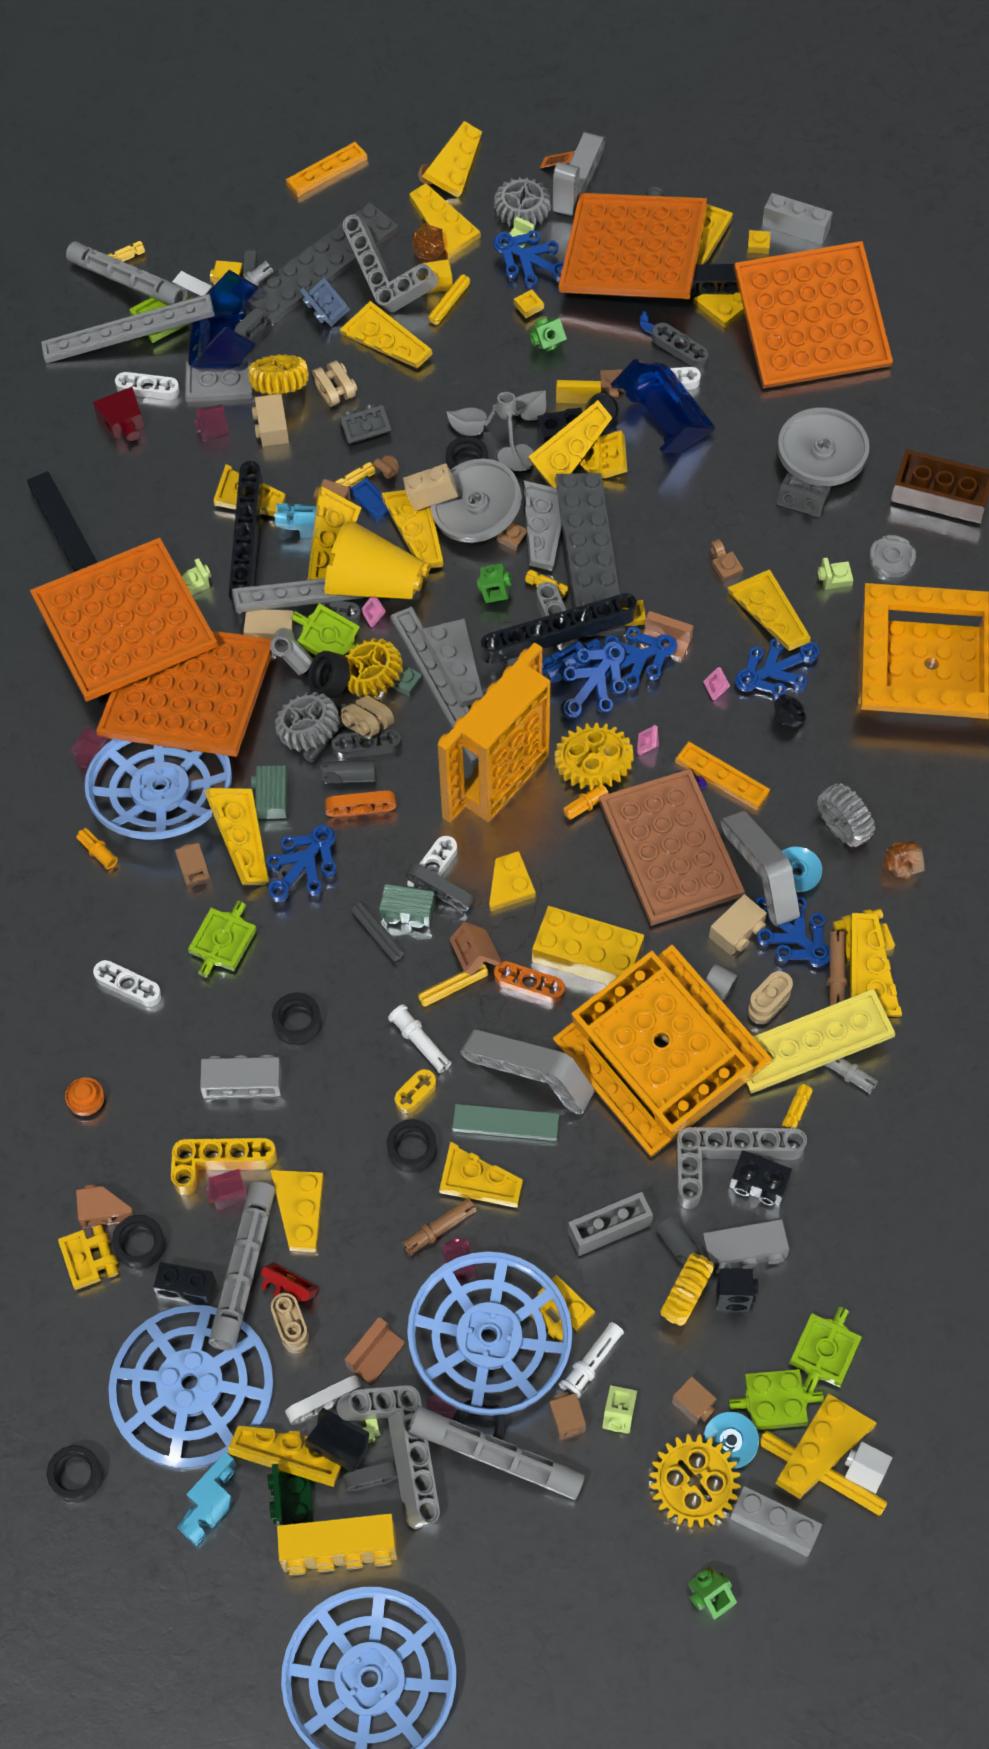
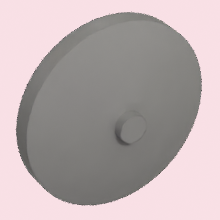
[777,408,870,486]
[431,459,522,543]

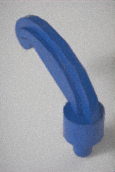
[640,311,666,336]

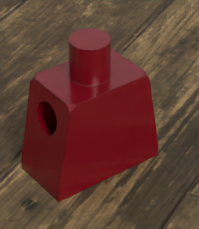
[93,386,144,441]

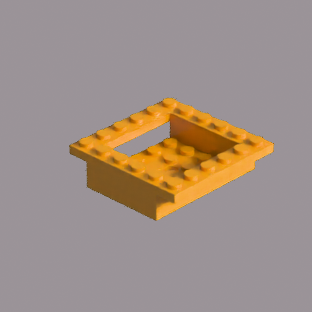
[858,583,989,719]
[437,642,550,823]
[552,945,772,1158]

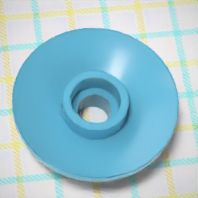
[782,847,822,892]
[703,1412,759,1469]

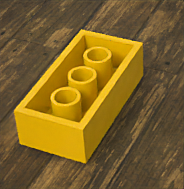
[532,906,644,985]
[277,1514,397,1576]

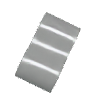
[705,964,739,1003]

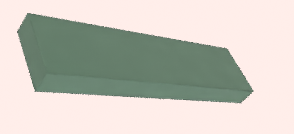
[453,1104,559,1141]

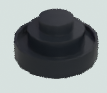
[586,393,619,426]
[774,694,806,728]

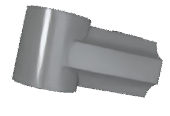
[270,628,313,675]

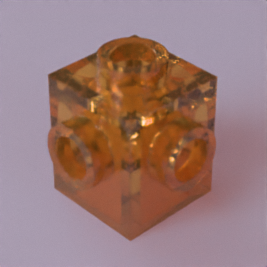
[412,223,445,262]
[883,841,925,879]

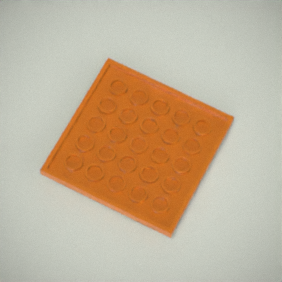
[559,193,707,299]
[734,241,893,389]
[30,538,218,702]
[96,631,273,757]

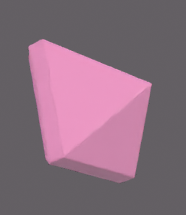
[361,597,386,628]
[703,667,730,700]
[637,725,659,755]

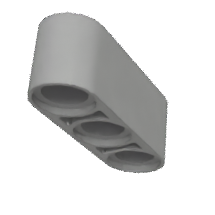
[537,582,573,650]

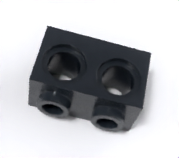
[537,407,583,445]
[730,1150,792,1206]
[153,1262,216,1306]
[716,1268,758,1312]

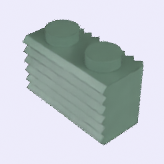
[251,765,287,819]
[379,883,435,928]

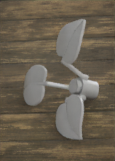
[447,390,547,471]

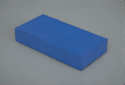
[349,478,390,523]

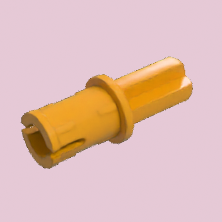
[563,785,609,820]
[76,828,118,870]

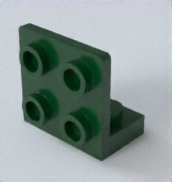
[267,1464,314,1526]

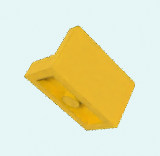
[556,380,601,404]

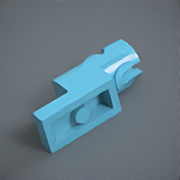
[275,503,316,538]
[177,1452,237,1546]

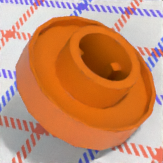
[65,1077,104,1116]

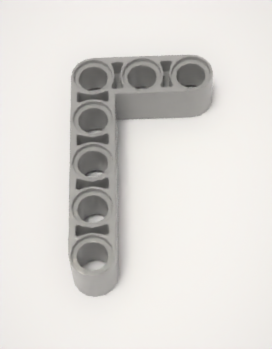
[553,132,605,217]
[343,215,439,312]
[720,811,800,926]
[460,1029,595,1114]
[676,1127,807,1209]
[337,1385,440,1529]

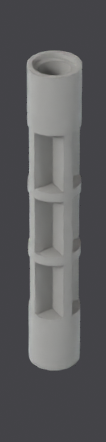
[66,241,187,305]
[208,1182,275,1351]
[408,1405,585,1500]

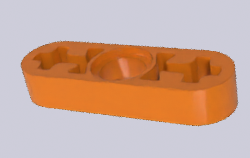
[325,791,396,817]
[494,961,565,1003]

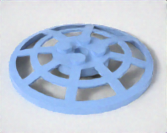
[85,739,232,840]
[407,1252,572,1416]
[108,1305,274,1469]
[281,1587,456,1749]

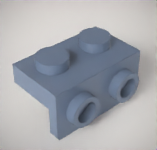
[300,278,350,327]

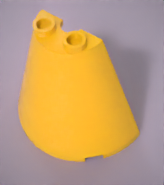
[324,521,430,599]

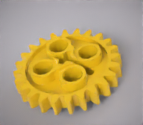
[555,723,634,790]
[649,1434,741,1528]

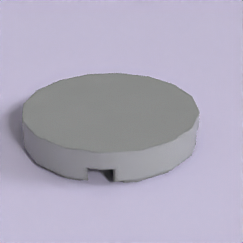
[869,535,916,578]

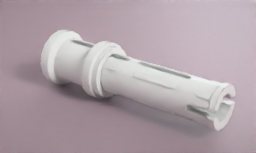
[388,1004,451,1074]
[559,1322,624,1399]

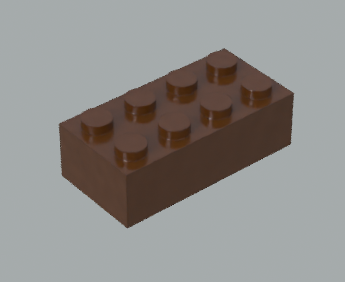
[891,449,989,524]

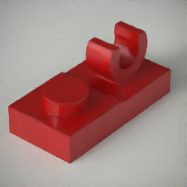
[260,1262,319,1301]

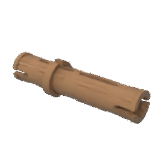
[827,931,848,1006]
[401,1198,477,1256]

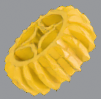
[248,354,309,395]
[343,637,403,698]
[661,1253,714,1326]

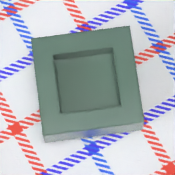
[392,665,422,697]

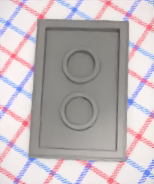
[185,359,253,402]

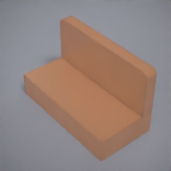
[639,611,694,660]
[449,921,502,975]
[345,1317,405,1385]

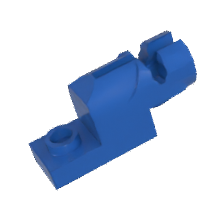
[542,638,603,683]

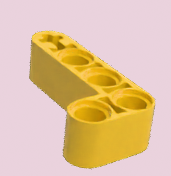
[171,1138,278,1196]

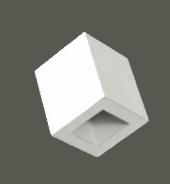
[844,1442,893,1494]

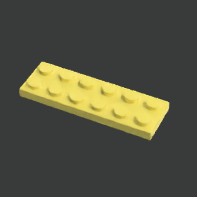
[746,989,895,1094]

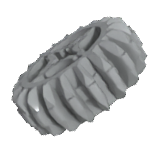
[494,176,551,228]
[275,691,340,752]
[817,783,875,847]

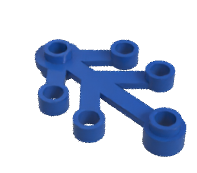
[493,230,564,289]
[593,626,677,690]
[735,638,820,699]
[560,642,626,718]
[266,825,336,902]
[754,897,830,967]

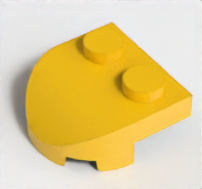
[579,430,627,479]

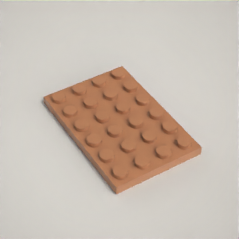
[599,769,745,926]

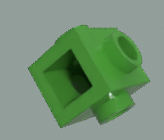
[529,317,567,351]
[477,563,512,603]
[687,1566,737,1620]

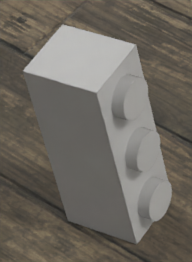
[762,193,833,245]
[200,1055,281,1098]
[568,1192,653,1256]
[701,1219,789,1274]
[730,1486,822,1557]

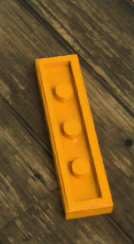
[286,142,367,197]
[675,741,771,811]

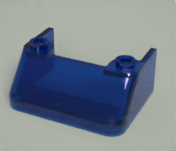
[188,269,258,370]
[610,359,715,454]

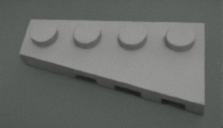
[522,480,562,571]
[421,619,483,708]

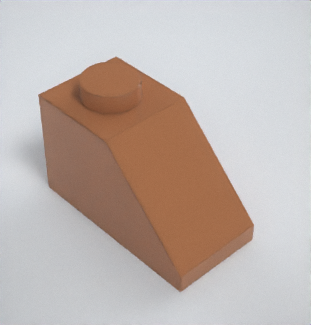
[76,1185,134,1229]

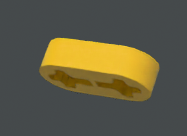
[395,1069,436,1114]

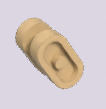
[311,360,357,407]
[340,696,394,738]
[748,971,793,1024]
[271,1293,310,1354]

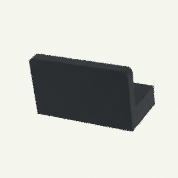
[305,1408,369,1472]

